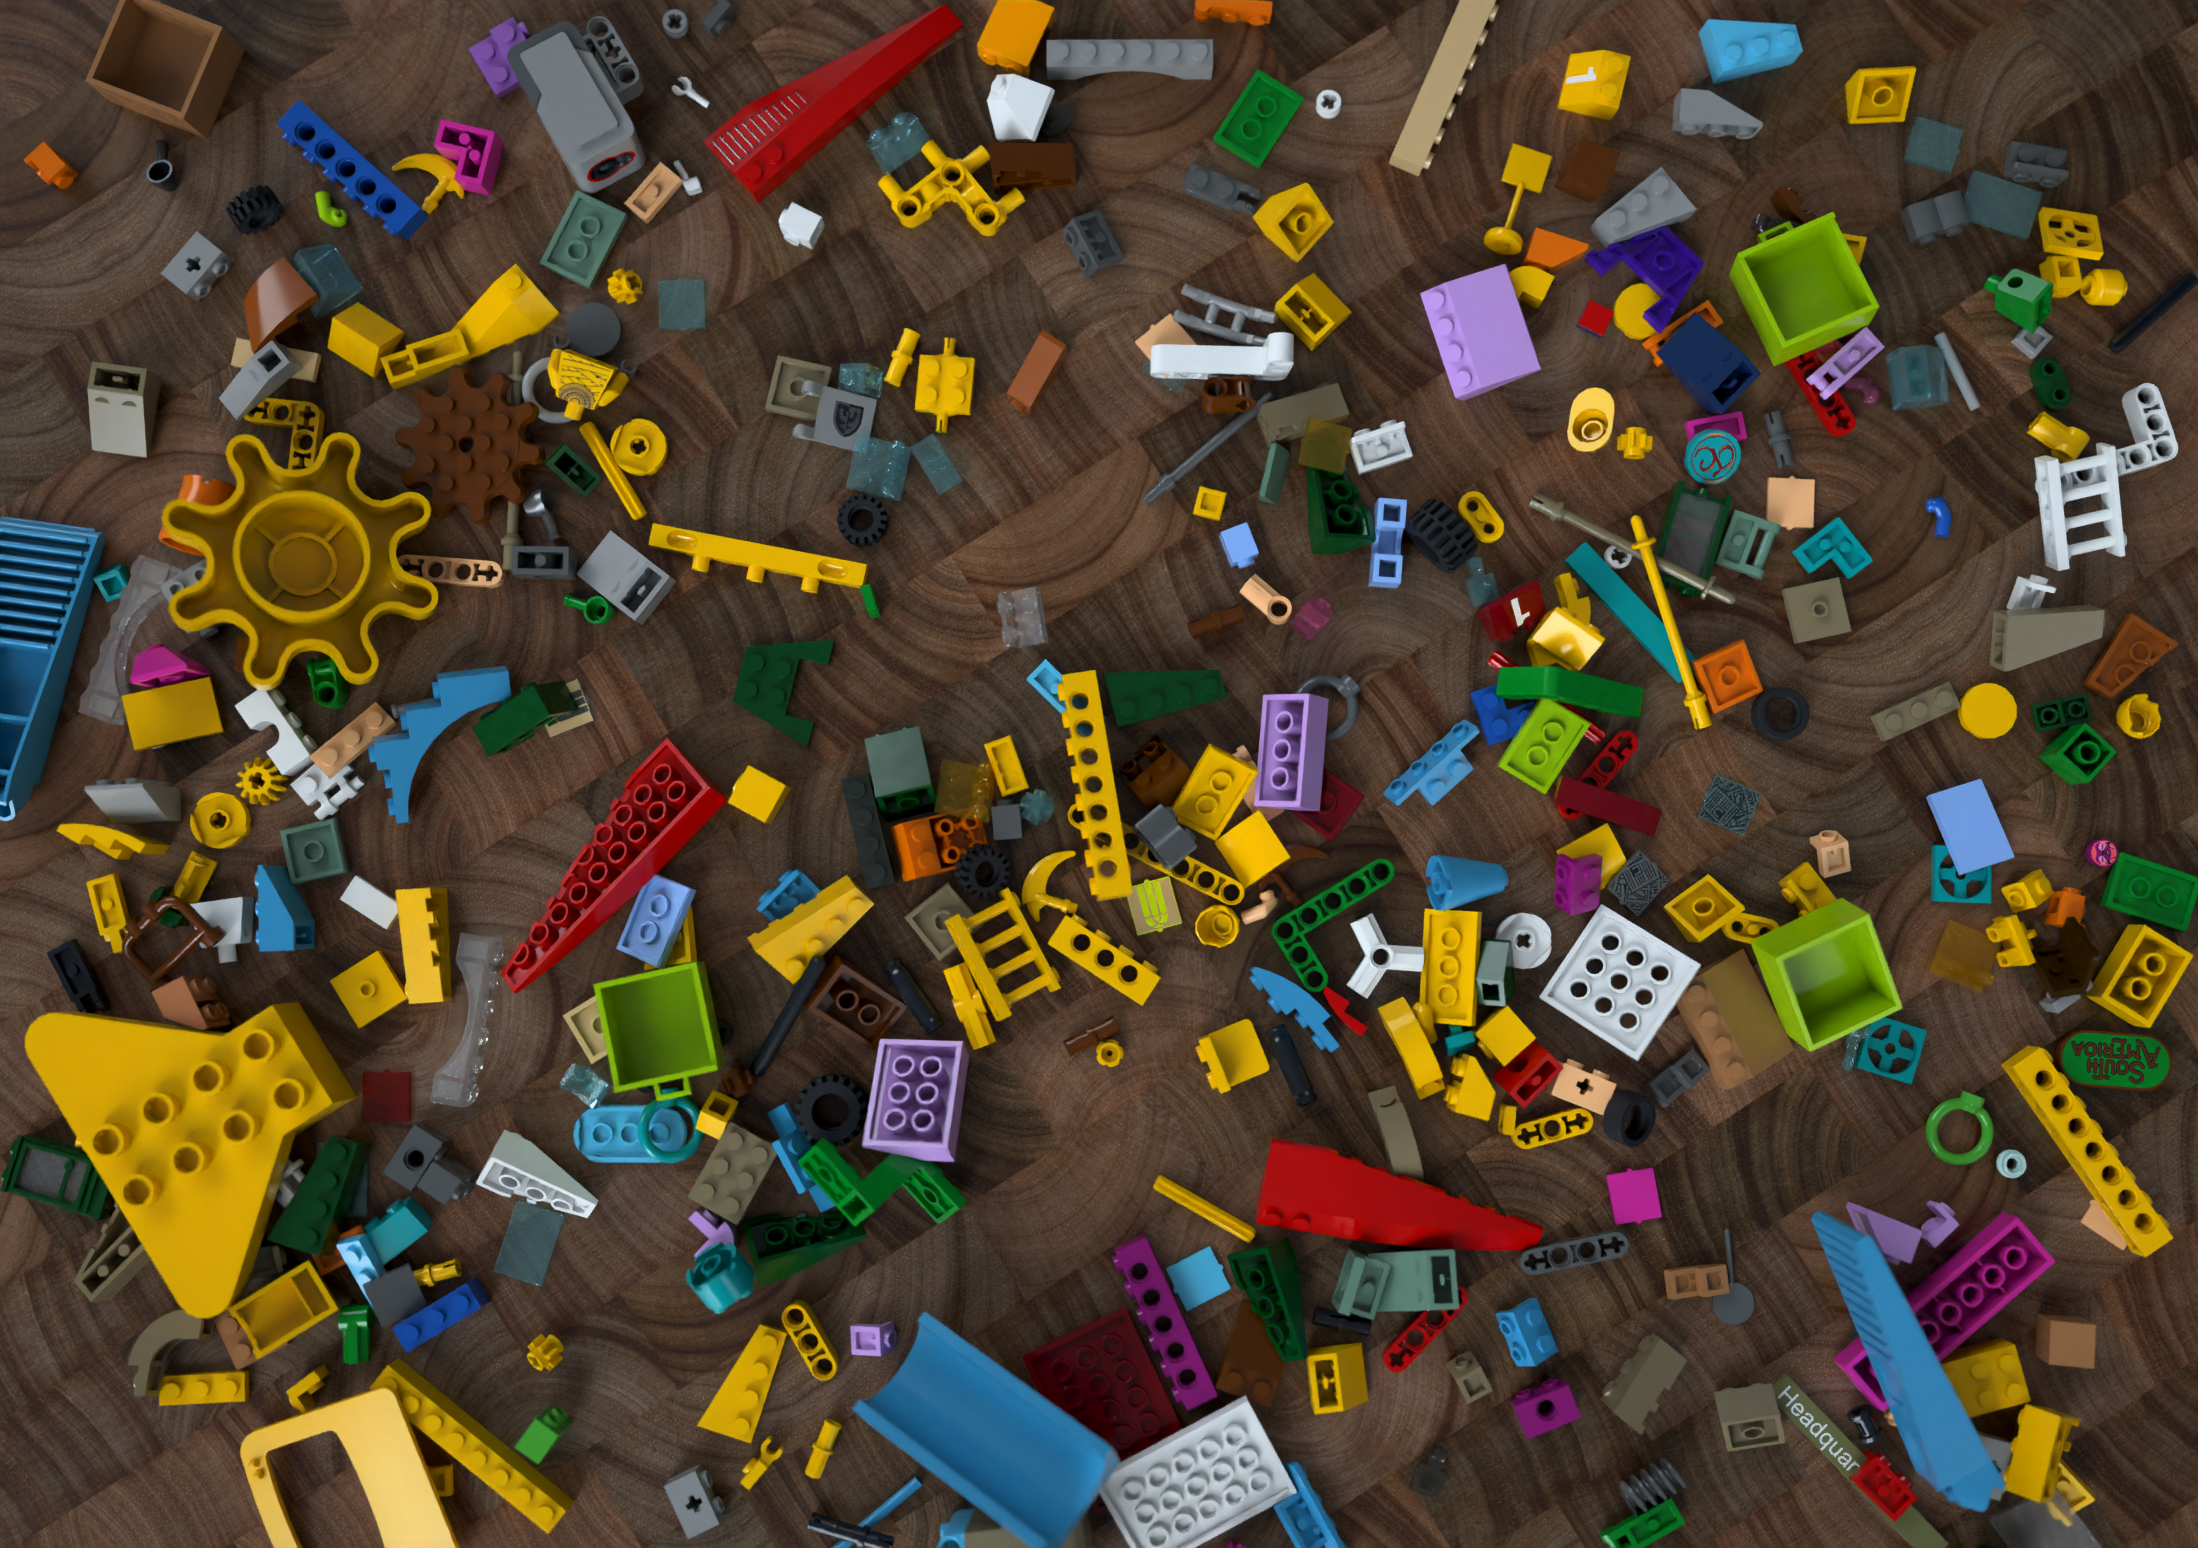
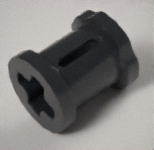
[1847,1404,1885,1443]

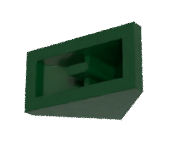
[544,442,603,499]

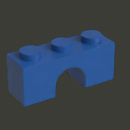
[392,1277,491,1353]

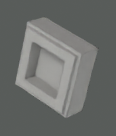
[2010,326,2053,359]

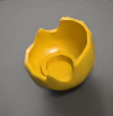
[2116,694,2161,739]
[1195,904,1240,948]

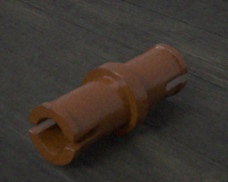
[1187,604,1246,639]
[1063,1015,1121,1057]

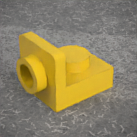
[286,1364,330,1413]

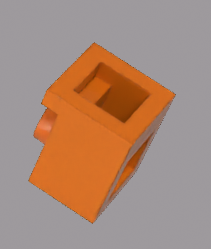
[23,141,79,189]
[2044,887,2086,929]

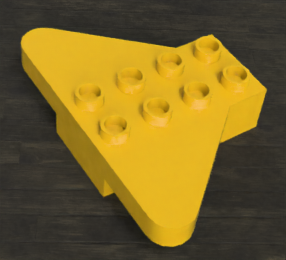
[25,1002,357,1318]

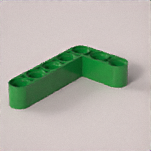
[1495,666,1645,718]
[1271,859,1395,992]

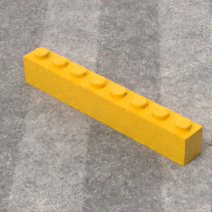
[370,1358,575,1534]

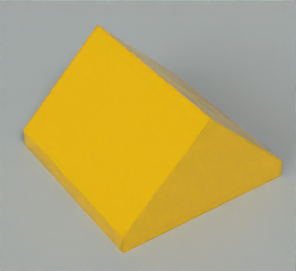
[1845,66,1916,124]
[327,302,405,378]
[1663,874,1745,943]

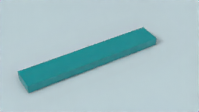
[1563,541,1696,683]

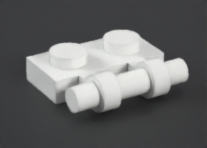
[290,763,365,821]

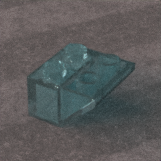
[1886,345,1950,411]

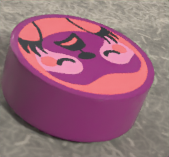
[2085,839,2118,867]

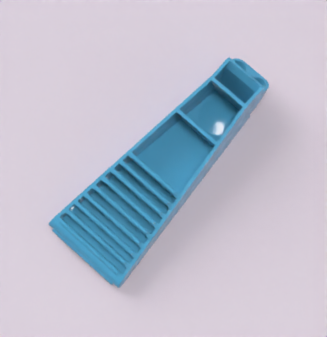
[0,516,106,821]
[1812,1211,2006,1512]

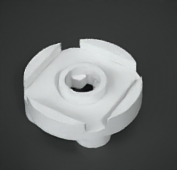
[1494,913,1552,969]

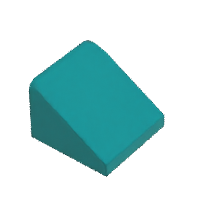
[93,563,134,602]

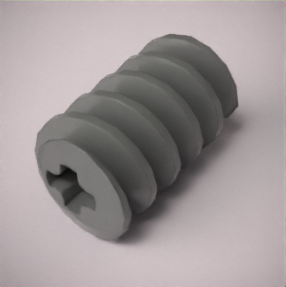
[1619,1457,1686,1517]

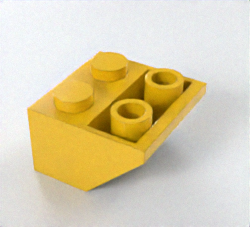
[1274,273,1352,351]
[1527,607,1605,672]
[1443,1052,1496,1121]
[1306,1342,1368,1414]

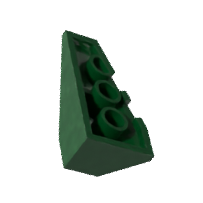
[1306,439,1376,555]
[1227,1237,1308,1363]

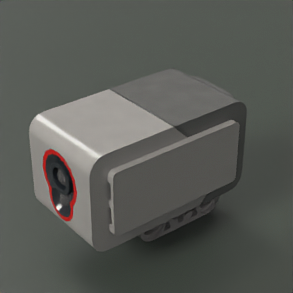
[507,16,646,194]

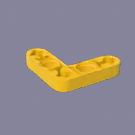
[243,398,325,470]

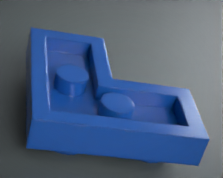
[1470,684,1535,746]

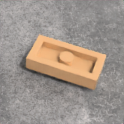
[625,162,683,224]

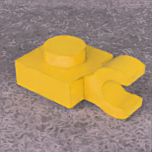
[740,1436,784,1490]

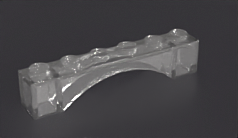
[78,554,183,726]
[430,932,504,1108]

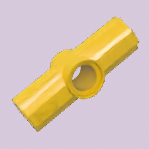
[943,962,996,1050]

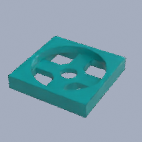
[1931,845,1991,903]
[1854,1017,1927,1085]

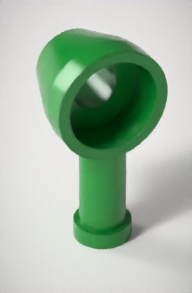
[564,593,616,625]

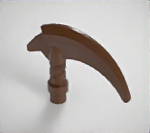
[1258,844,1331,908]

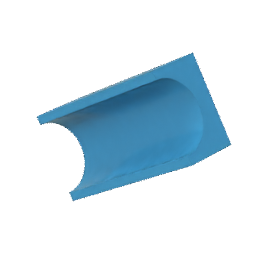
[852,1311,1121,1548]

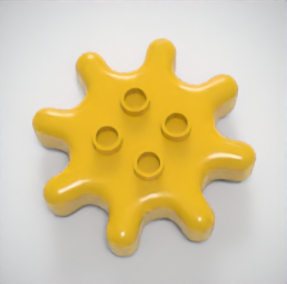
[162,432,439,690]

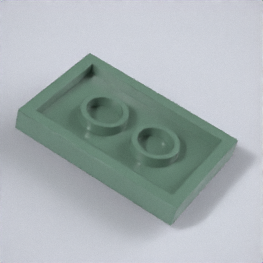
[540,190,628,290]

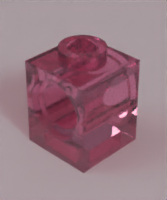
[1288,596,1334,642]

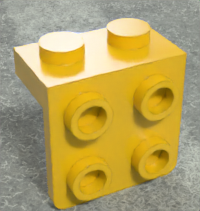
[1195,1019,1269,1094]

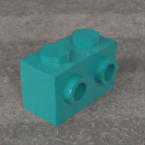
[364,1196,433,1266]

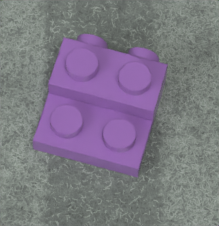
[468,17,531,99]

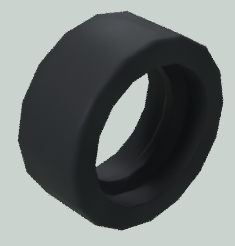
[1751,687,1810,741]
[1603,1089,1656,1147]

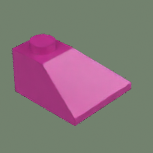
[130,644,211,689]

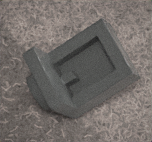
[701,0,736,40]

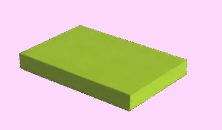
[1497,699,1591,794]

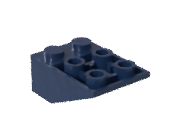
[1655,313,1761,414]

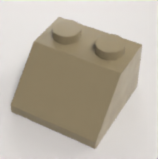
[1714,1383,1786,1452]

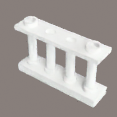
[2035,442,2127,571]

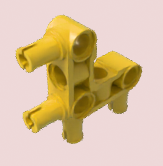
[878,140,1025,236]

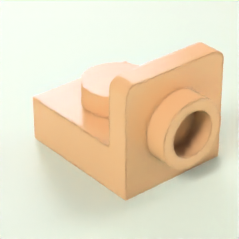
[1810,830,1851,878]

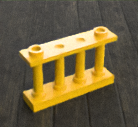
[944,888,1061,1022]

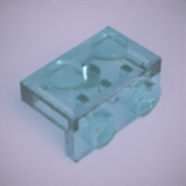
[865,112,930,174]

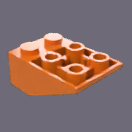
[890,806,988,882]

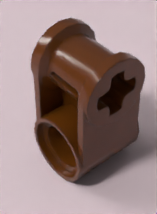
[1202,375,1256,414]

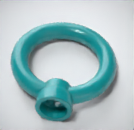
[637,1087,704,1163]

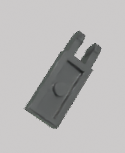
[1182,163,1263,216]

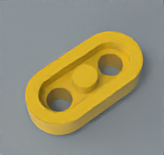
[1458,491,1504,543]
[1722,913,1780,944]

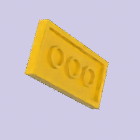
[1419,909,1482,1026]

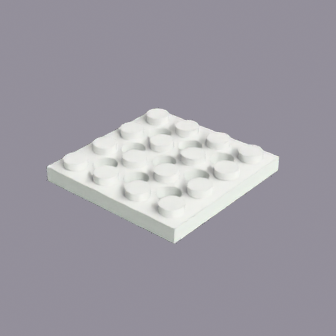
[1539,904,1701,1061]

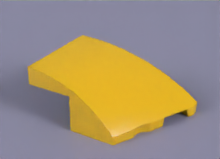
[57,824,171,860]

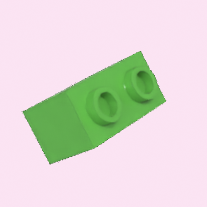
[515,1405,573,1464]

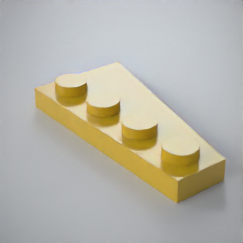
[697,1322,788,1443]

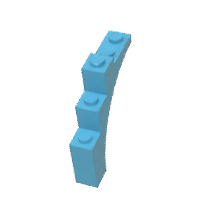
[368,666,511,823]

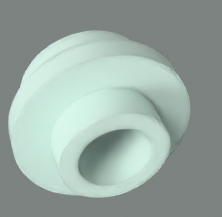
[1996,1149,2026,1178]

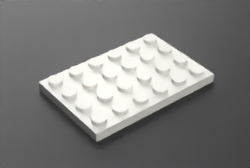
[1099,1395,1297,1548]

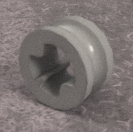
[662,9,688,38]

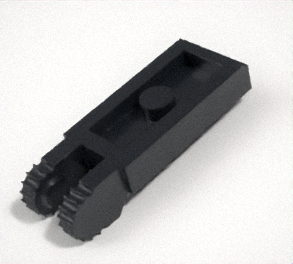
[47,939,110,1014]

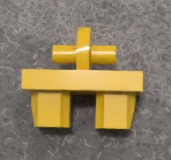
[1986,914,2038,967]

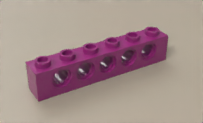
[1112,1233,1218,1410]

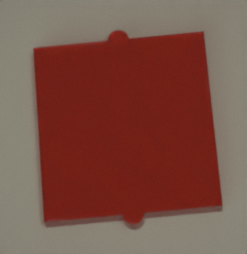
[362,1069,411,1125]

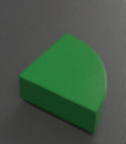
[860,584,881,619]

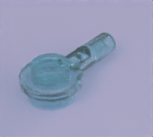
[1841,1024,1871,1071]

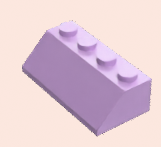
[1254,694,1329,811]

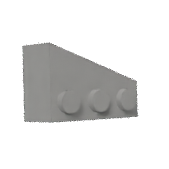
[1590,167,1697,248]

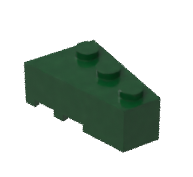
[472,681,581,756]

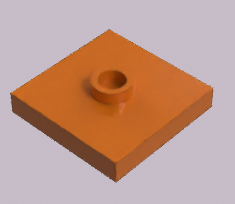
[1691,639,1764,714]

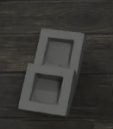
[1644,1048,1710,1107]

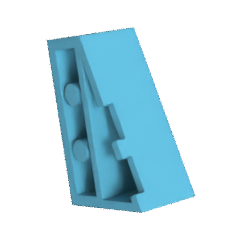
[1699,19,1803,84]

